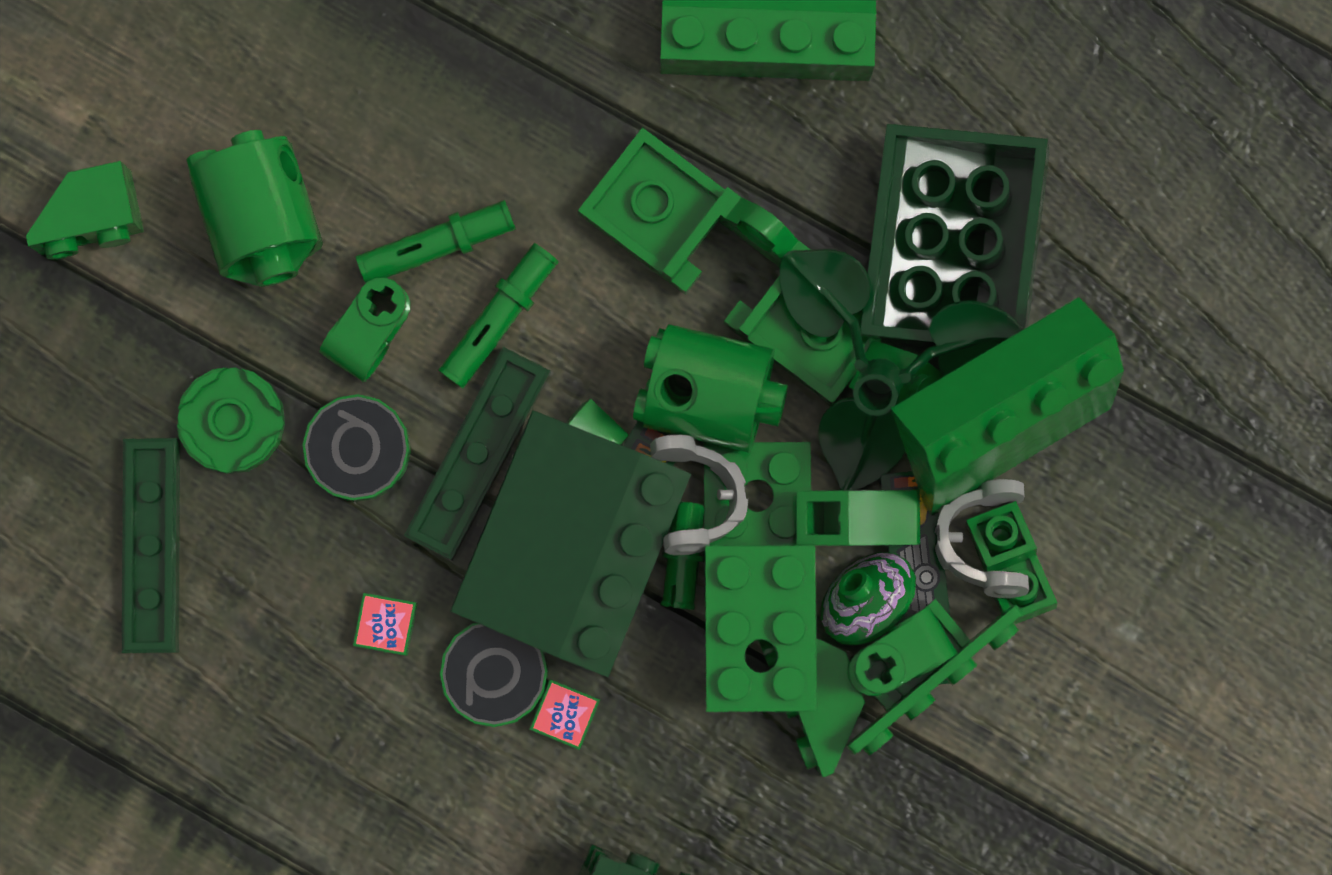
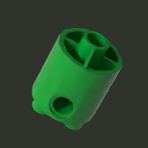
[186,130,323,287]
[633,324,788,453]

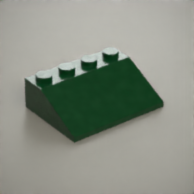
[860,124,1050,348]
[450,410,691,677]

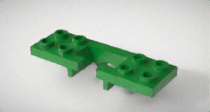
[578,127,882,405]

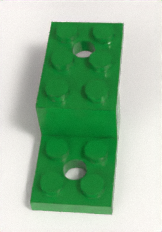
[704,442,817,712]

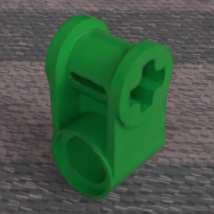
[319,278,411,383]
[848,606,958,696]

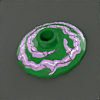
[820,552,916,646]

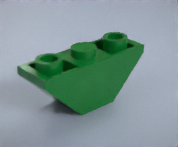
[758,638,865,777]

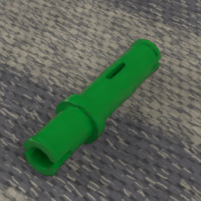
[355,200,516,283]
[438,243,558,389]

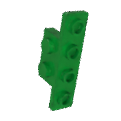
[845,599,1023,756]

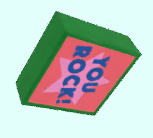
[353,593,418,656]
[530,679,600,750]

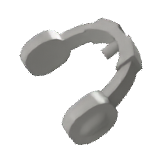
[650,435,748,555]
[934,479,1029,598]

